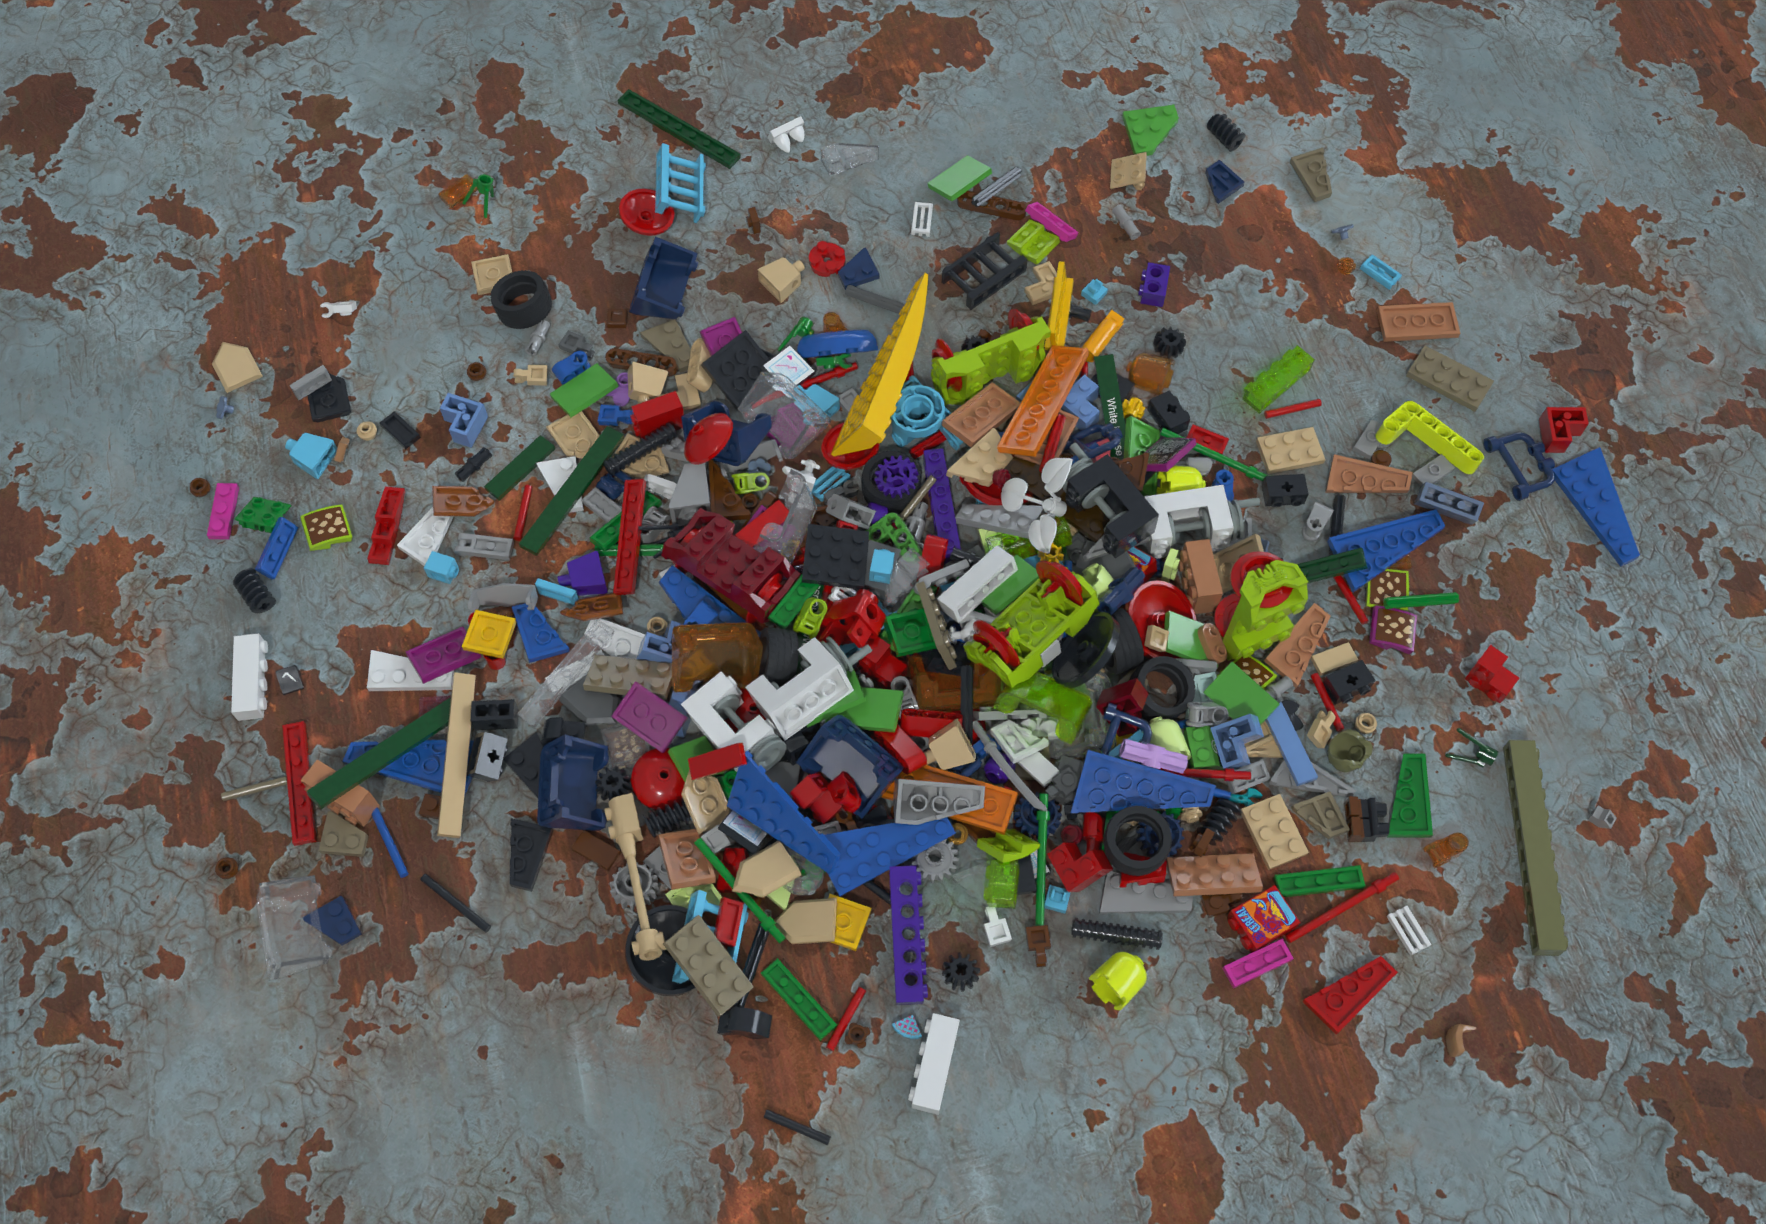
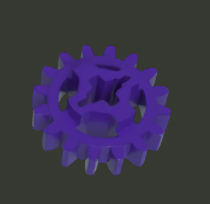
[875,455,919,498]

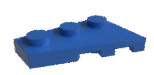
[512,603,570,663]

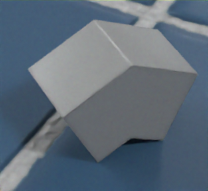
[1588,805,1617,829]

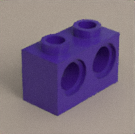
[1138,262,1170,307]

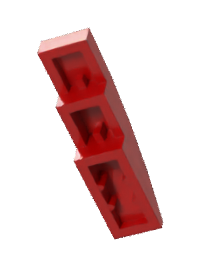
[367,486,405,565]

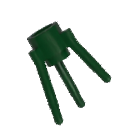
[1445,728,1498,768]

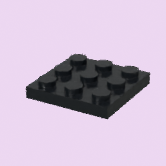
[701,330,773,411]
[802,524,869,590]

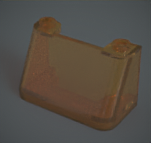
[672,623,763,692]
[908,655,1001,712]

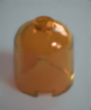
[1126,352,1175,396]

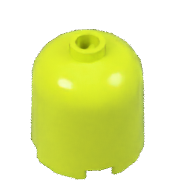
[1156,465,1206,495]
[1089,952,1147,1010]

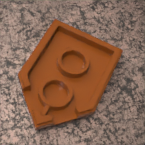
[432,486,494,517]
[560,593,623,621]

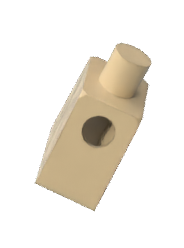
[758,258,805,303]
[628,362,668,404]
[924,719,976,770]

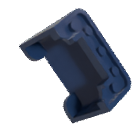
[629,236,698,320]
[681,401,772,466]
[796,715,903,818]
[537,734,609,831]

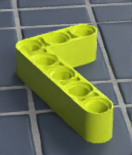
[1375,401,1484,474]

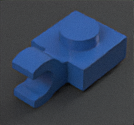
[598,405,632,426]

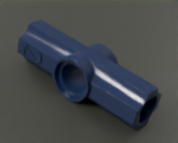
[1097,567,1145,615]

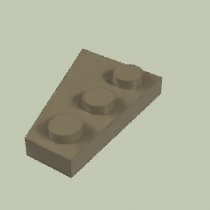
[1290,148,1332,202]
[640,319,691,373]

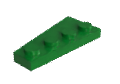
[1387,754,1433,838]

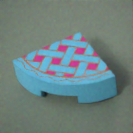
[892,1015,922,1039]

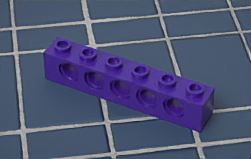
[923,448,961,566]
[889,865,928,1005]

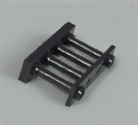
[941,232,1028,310]

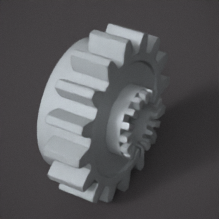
[911,839,959,884]
[610,862,659,911]

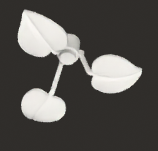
[1001,458,1073,554]

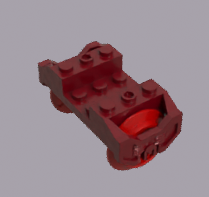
[661,508,801,624]

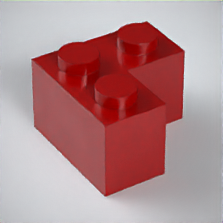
[1539,407,1589,453]
[859,636,907,690]
[1465,645,1520,703]
[789,772,844,824]
[1047,842,1113,892]

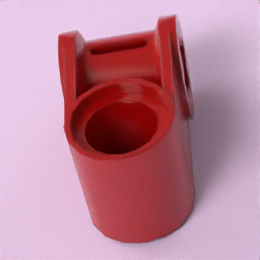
[827,771,862,813]

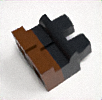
[1344,796,1390,842]

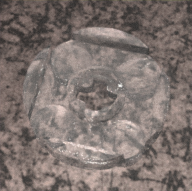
[783,852,824,895]

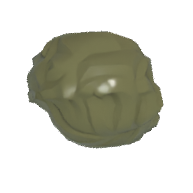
[1327,729,1373,773]

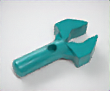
[1229,788,1263,807]

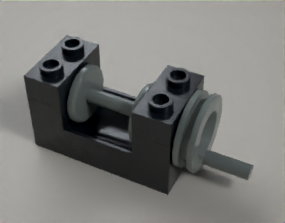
[1062,443,1159,559]

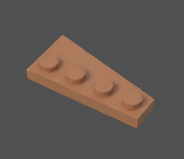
[1325,454,1413,493]
[1264,603,1331,688]

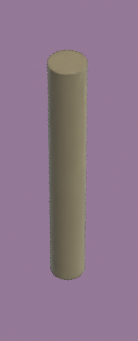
[899,475,937,522]
[221,776,287,801]

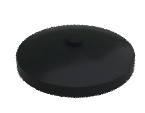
[1052,612,1120,688]
[625,905,708,996]

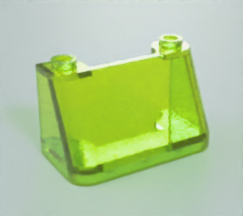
[993,672,1092,745]

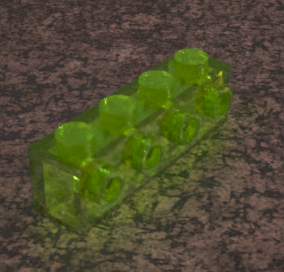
[1242,345,1315,414]

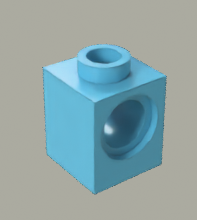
[869,549,895,584]
[424,551,459,584]

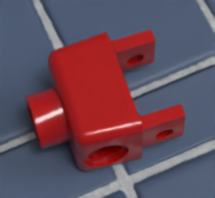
[819,589,886,648]

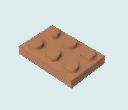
[658,829,716,890]

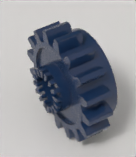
[1013,792,1062,840]
[1136,810,1185,858]

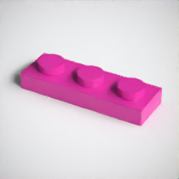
[1025,202,1079,242]
[207,483,239,540]
[1222,939,1294,989]

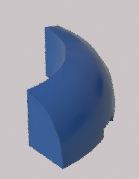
[797,330,878,358]

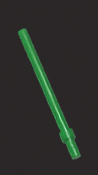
[1160,428,1268,482]
[1035,794,1050,926]
[694,838,786,944]

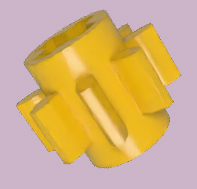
[1122,397,1145,420]
[1038,542,1064,563]

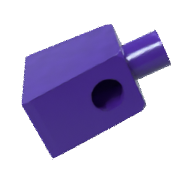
[557,551,608,596]

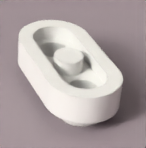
[644,474,677,499]

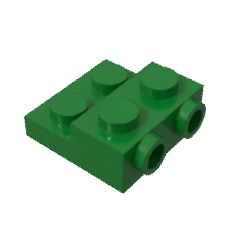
[883,608,937,657]

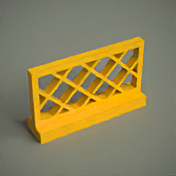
[1045,261,1074,350]

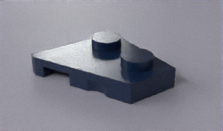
[1205,160,1245,204]
[838,247,879,290]
[303,896,362,946]

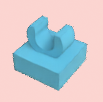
[1081,279,1108,305]
[1045,885,1071,914]

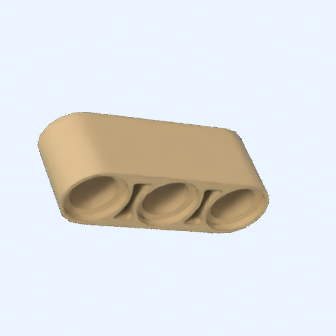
[686,338,713,393]

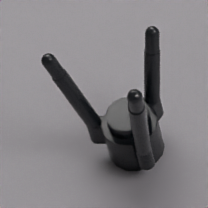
[638,523,684,559]

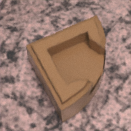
[334,437,350,462]

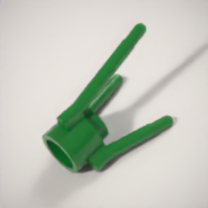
[462,174,494,218]
[778,317,814,362]

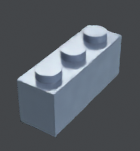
[1414,482,1484,525]

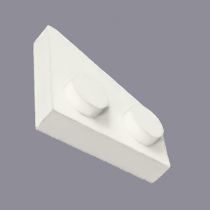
[991,720,1049,764]

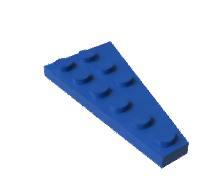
[1552,447,1640,567]
[1327,509,1445,592]
[659,565,761,685]
[342,740,474,797]
[1070,749,1216,813]
[727,751,840,874]
[824,817,956,897]

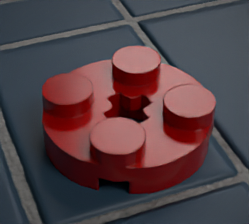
[809,241,846,277]

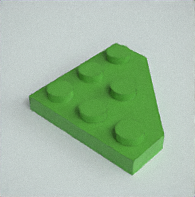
[1122,104,1179,156]

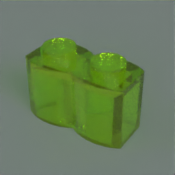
[984,860,1020,909]

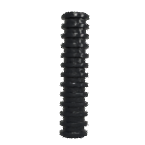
[603,422,677,476]
[1071,918,1163,950]

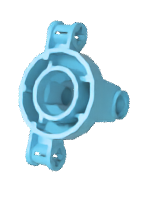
[891,375,964,450]

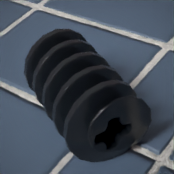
[1206,114,1246,152]
[233,568,276,613]
[642,798,691,838]
[1196,798,1242,846]

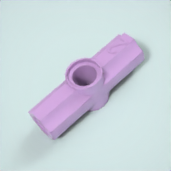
[1119,739,1188,774]

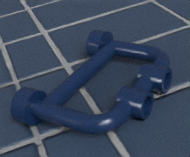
[1063,422,1123,459]
[1483,432,1555,501]
[1100,703,1154,764]

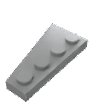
[955,504,1046,539]
[1099,871,1193,915]

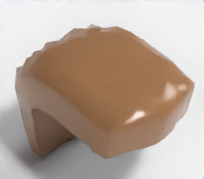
[1446,1024,1476,1057]

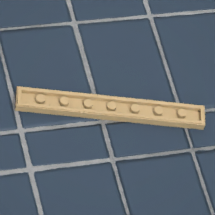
[437,672,476,838]

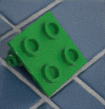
[235,497,291,533]

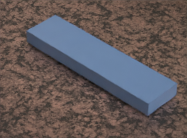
[1265,702,1318,786]

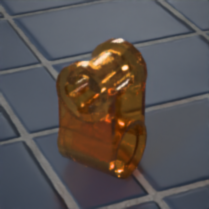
[823,312,848,333]
[1423,832,1469,868]

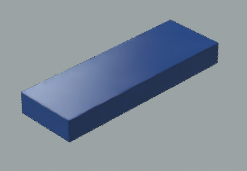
[255,517,299,580]

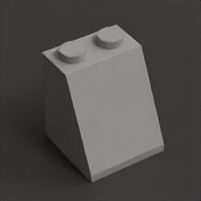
[669,463,711,526]

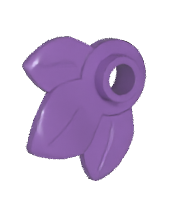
[605,372,630,408]

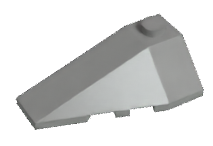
[893,779,985,825]

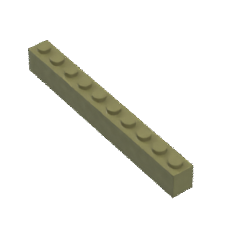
[1503,740,1568,956]

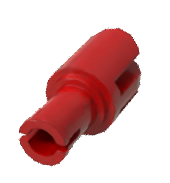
[1083,812,1105,853]

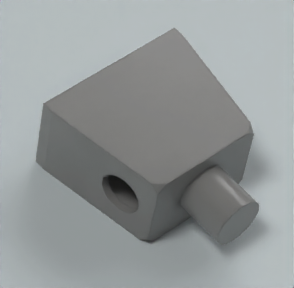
[826,494,876,529]

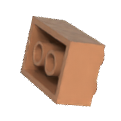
[1178,539,1223,614]
[301,760,380,827]

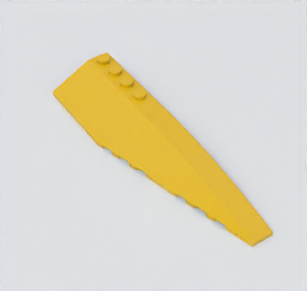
[831,273,928,456]

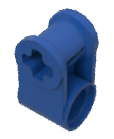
[552,351,591,385]
[1212,469,1234,502]
[681,600,719,640]

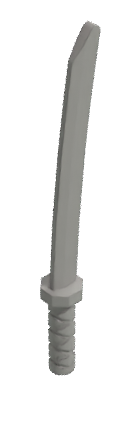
[973,720,1047,811]

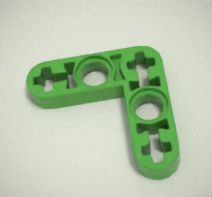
[865,513,922,564]

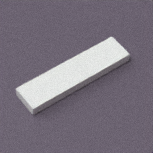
[987,720,1060,788]

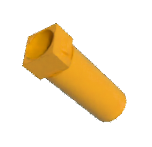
[1081,310,1125,362]

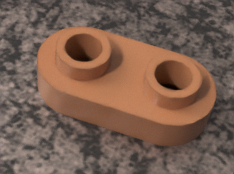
[1198,623,1227,664]

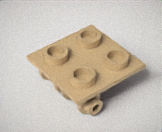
[1110,152,1147,190]

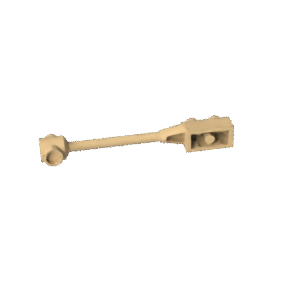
[604,793,667,960]

